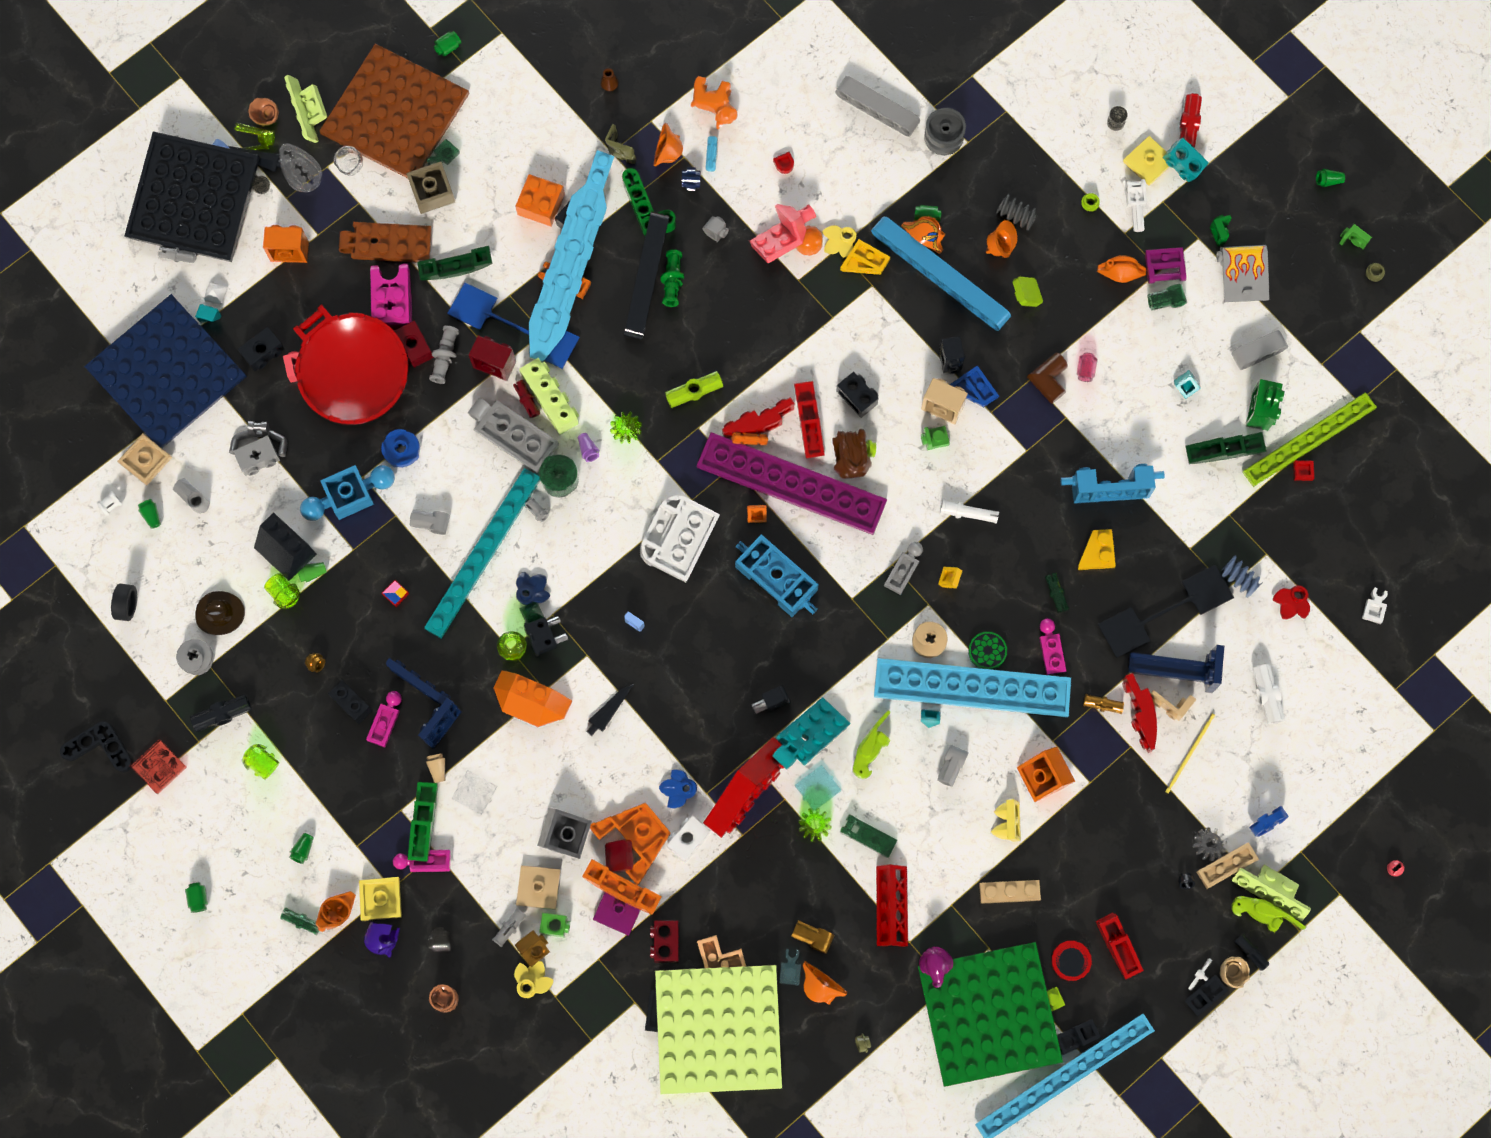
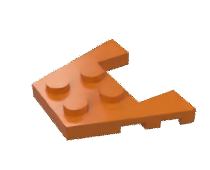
[590,803,671,885]

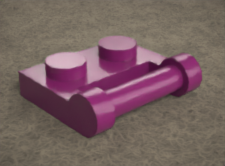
[1145,247,1187,284]

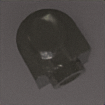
[428,927,451,952]

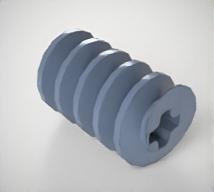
[1222,555,1263,598]

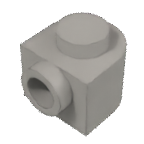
[702,216,729,242]

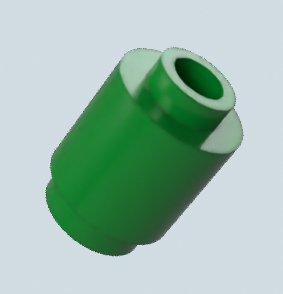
[433,31,461,57]
[914,205,941,221]
[185,882,208,913]

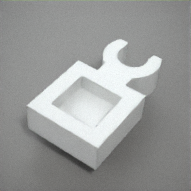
[1362,587,1388,624]

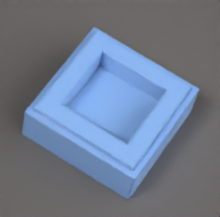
[624,612,645,632]

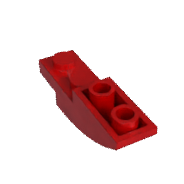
[722,397,795,438]
[1122,673,1157,753]

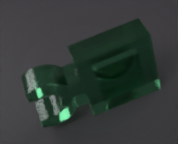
[427,139,460,165]

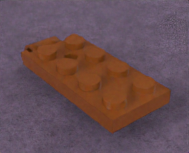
[339,222,431,263]

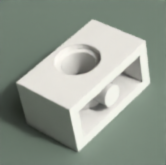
[667,816,711,863]

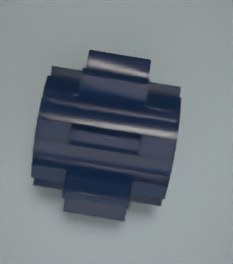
[682,167,701,191]

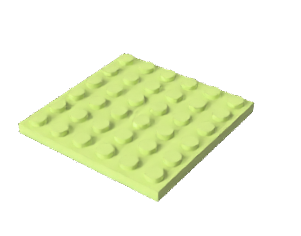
[655,965,782,1094]

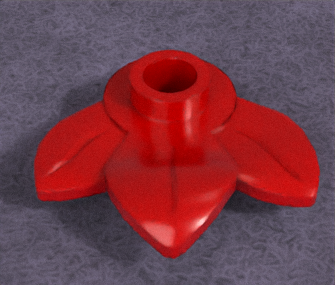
[1272,585,1310,619]

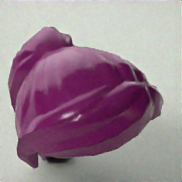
[919,947,953,988]

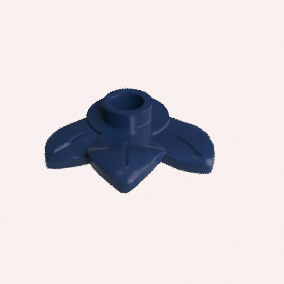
[516,572,550,605]

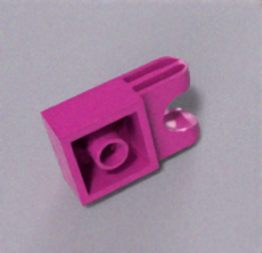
[370,264,412,330]

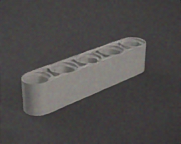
[835,76,920,137]

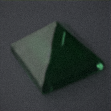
[519,602,544,623]

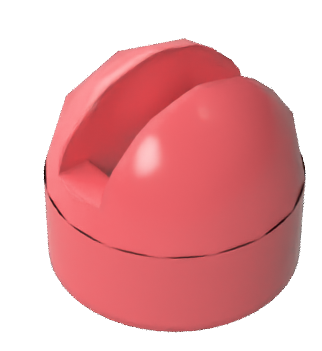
[1387,860,1404,877]

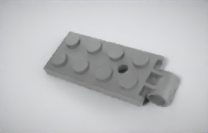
[468,398,559,474]

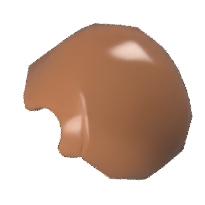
[248,98,279,126]

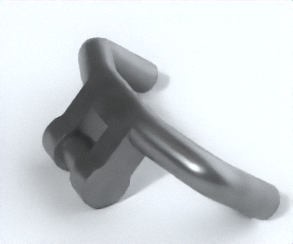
[229,421,288,457]

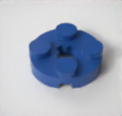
[381,429,420,467]
[1249,806,1289,837]

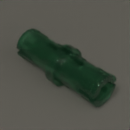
[1045,573,1069,613]
[280,907,319,935]

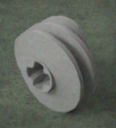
[176,639,214,675]

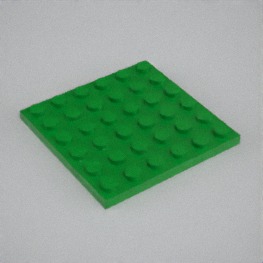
[918,942,1063,1087]

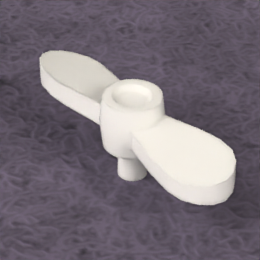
[1188,958,1212,991]

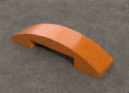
[582,859,662,915]

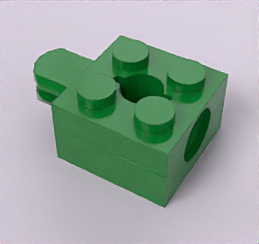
[1246,379,1285,431]

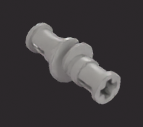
[429,326,459,384]

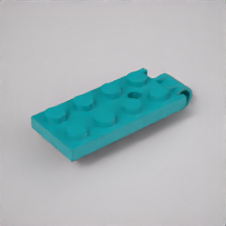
[772,697,851,770]

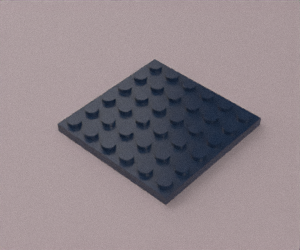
[84,294,247,448]

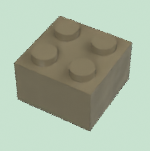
[406,162,455,214]

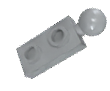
[884,542,923,595]

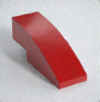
[1095,913,1144,979]

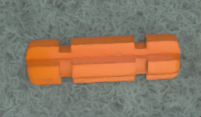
[731,433,768,445]

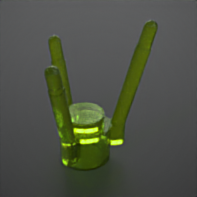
[234,123,275,150]

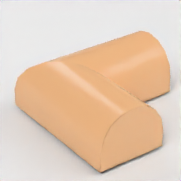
[697,935,746,968]

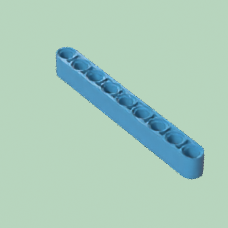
[871,216,1011,331]

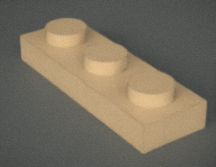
[1197,842,1259,889]
[979,880,1041,904]

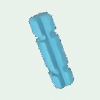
[706,136,717,172]

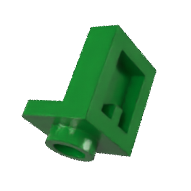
[1210,215,1232,247]

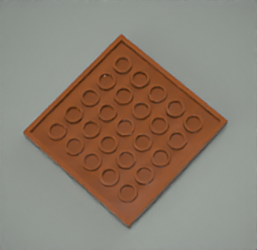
[320,44,469,179]

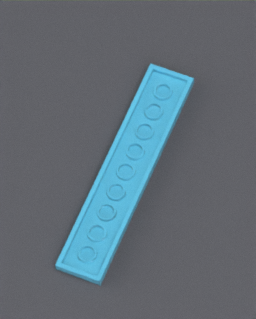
[874,658,1071,717]

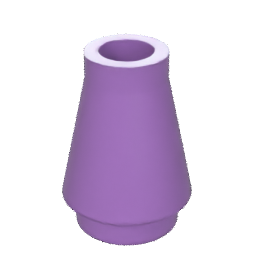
[577,433,599,462]

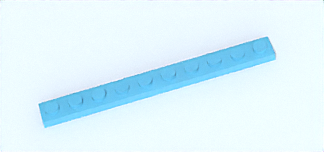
[975,1014,1155,1138]

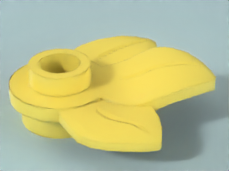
[822,225,856,258]
[514,961,554,998]

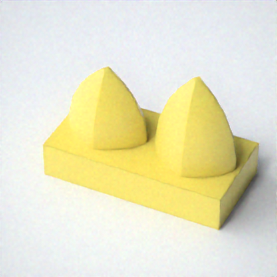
[991,799,1021,842]

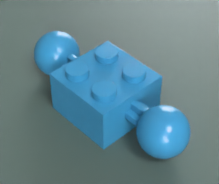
[300,465,395,521]

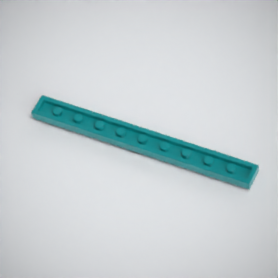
[424,468,541,639]

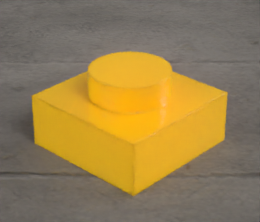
[938,567,962,588]

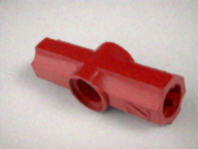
[1180,93,1202,148]

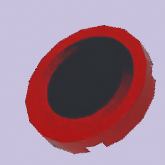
[1051,941,1092,981]

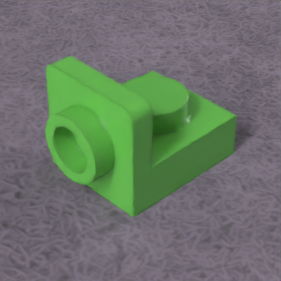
[1339,224,1372,249]
[921,426,950,450]

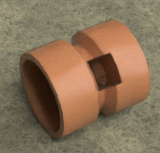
[429,984,459,1013]

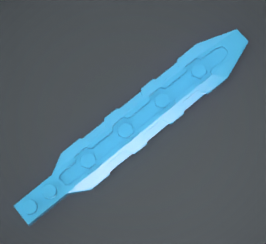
[529,150,614,362]

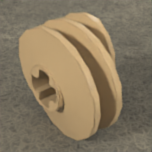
[912,622,948,658]

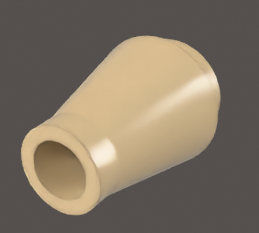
[426,754,446,783]

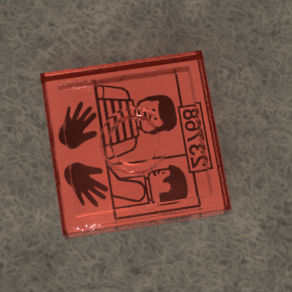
[130,739,187,794]

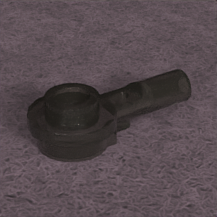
[252,174,270,194]

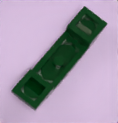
[417,246,493,280]

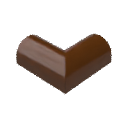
[1027,352,1068,404]

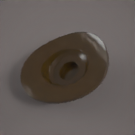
[195,591,245,635]

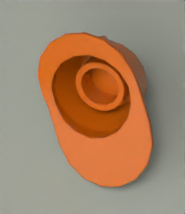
[986,220,1017,258]

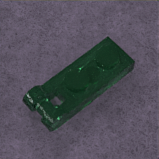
[840,814,898,858]

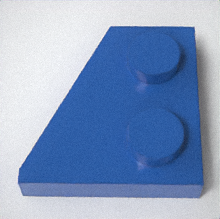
[950,366,999,408]

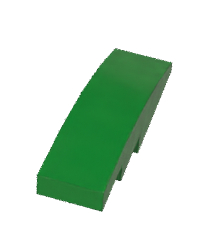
[408,782,438,861]

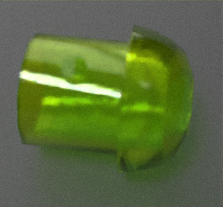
[264,573,300,609]
[497,631,527,661]
[242,744,280,780]

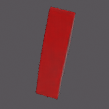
[794,381,825,458]

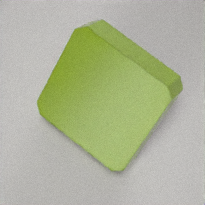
[1013,277,1043,307]

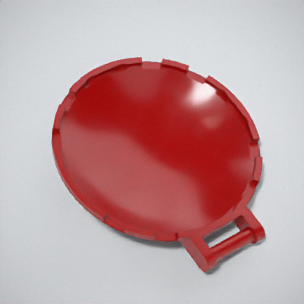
[293,304,408,425]

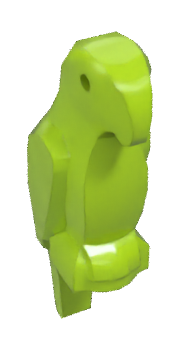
[852,710,890,779]
[1231,896,1306,933]

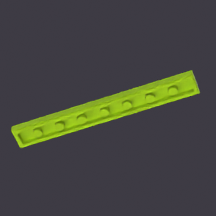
[1242,392,1377,488]

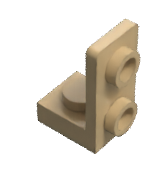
[1151,690,1196,721]

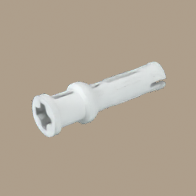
[940,498,999,523]

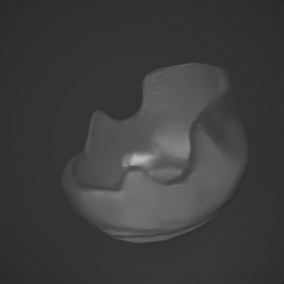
[334,146,363,176]

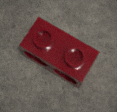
[650,921,679,963]

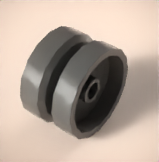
[924,108,966,156]

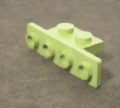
[284,75,327,143]
[1232,864,1311,921]

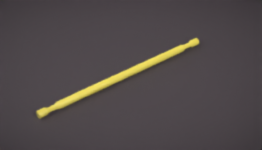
[1165,713,1215,794]

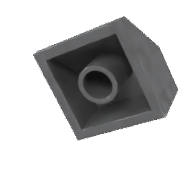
[537,808,592,859]

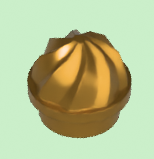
[305,653,325,672]

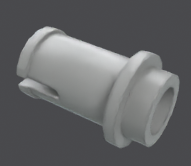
[525,498,549,522]

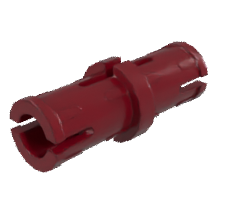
[513,380,540,418]

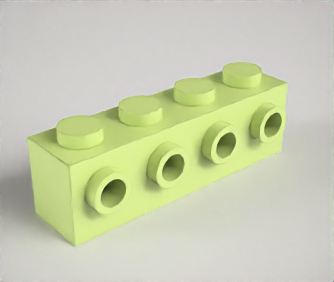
[519,358,579,435]

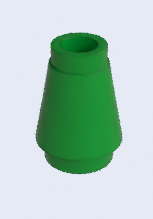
[1316,169,1345,187]
[138,499,161,529]
[289,833,314,864]

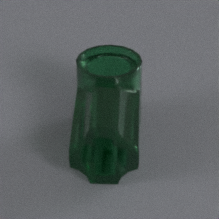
[1147,284,1187,311]

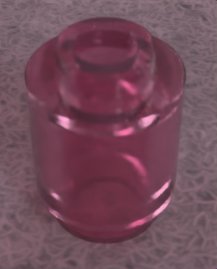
[1076,353,1098,382]

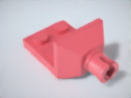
[750,204,816,263]

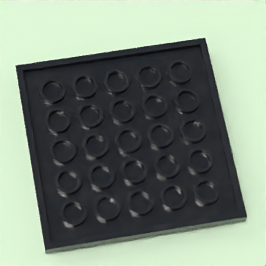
[124,131,260,262]

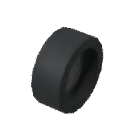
[111,583,137,621]

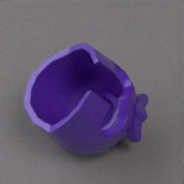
[364,922,400,957]

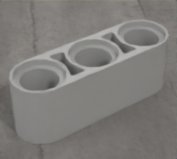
[1231,330,1288,370]

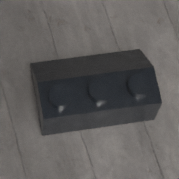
[254,512,317,581]

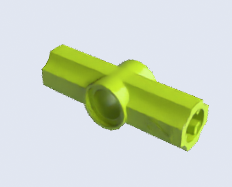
[665,371,723,408]

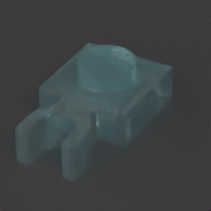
[779,949,801,986]

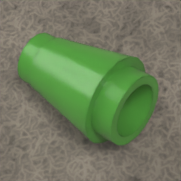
[298,562,327,583]

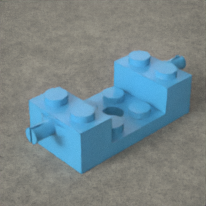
[1061,464,1165,503]
[735,534,819,617]

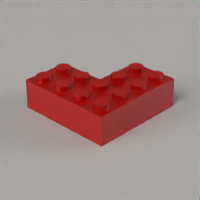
[703,737,784,838]

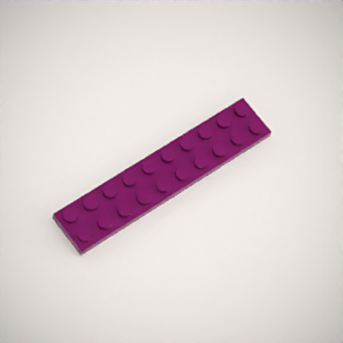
[697,432,887,535]

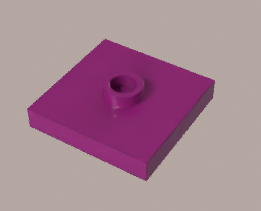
[593,892,641,936]

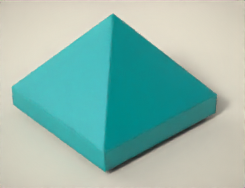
[921,709,941,728]

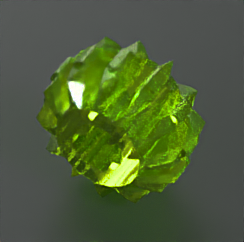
[610,412,642,444]
[798,808,832,842]

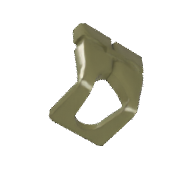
[605,124,637,164]

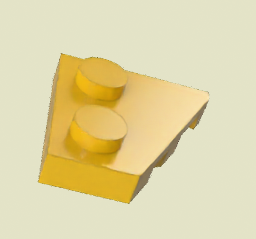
[840,239,890,275]
[1078,529,1116,570]

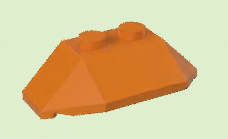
[494,670,572,727]

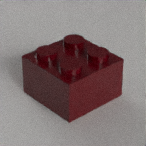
[469,336,516,381]

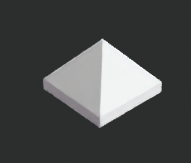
[204,283,227,305]

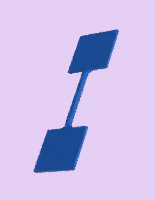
[447,283,580,369]

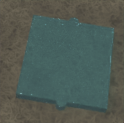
[795,765,842,811]

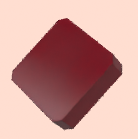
[605,839,633,873]

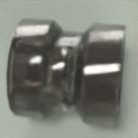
[1107,106,1128,131]

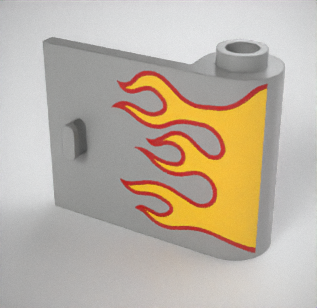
[1216,245,1269,303]

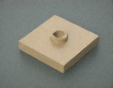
[117,433,172,486]
[516,866,561,910]

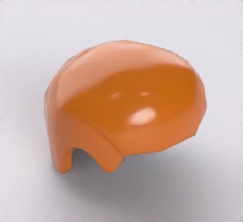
[796,225,823,256]

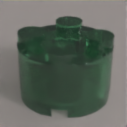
[539,455,579,498]

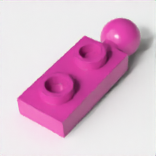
[1039,619,1066,675]
[366,691,402,747]
[393,850,451,872]

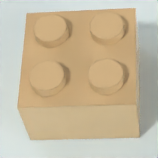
[921,378,968,424]

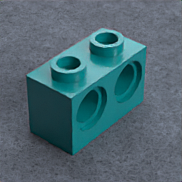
[1162,138,1209,182]

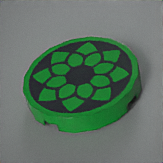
[968,632,1007,670]

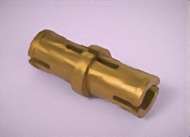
[1083,694,1124,714]

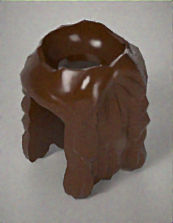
[832,429,872,479]

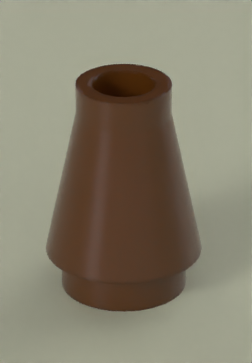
[601,68,619,91]

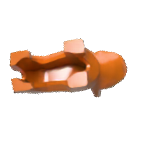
[691,76,738,129]

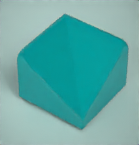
[195,304,222,323]
[1174,370,1201,399]

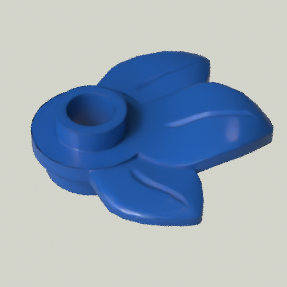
[659,769,697,809]

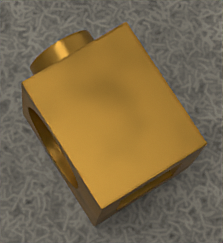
[515,930,550,967]

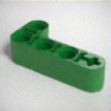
[622,168,676,236]

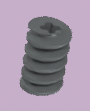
[996,194,1038,231]

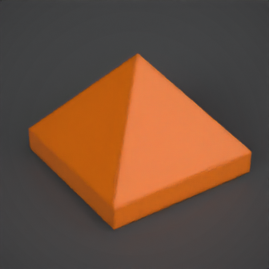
[747,505,767,523]

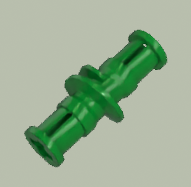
[660,250,684,307]

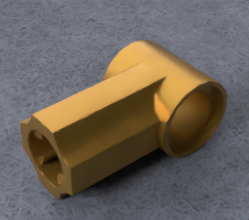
[791,920,835,954]

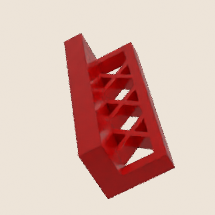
[876,864,908,947]

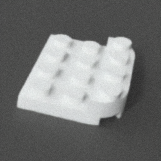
[640,495,720,583]

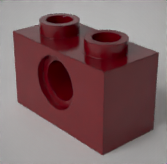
[394,320,434,368]

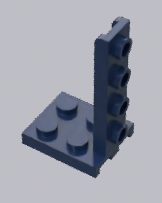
[1128,645,1225,693]
[386,658,461,749]

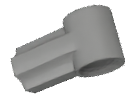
[173,478,209,514]
[409,509,450,535]
[937,745,969,787]

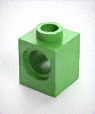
[539,913,570,938]

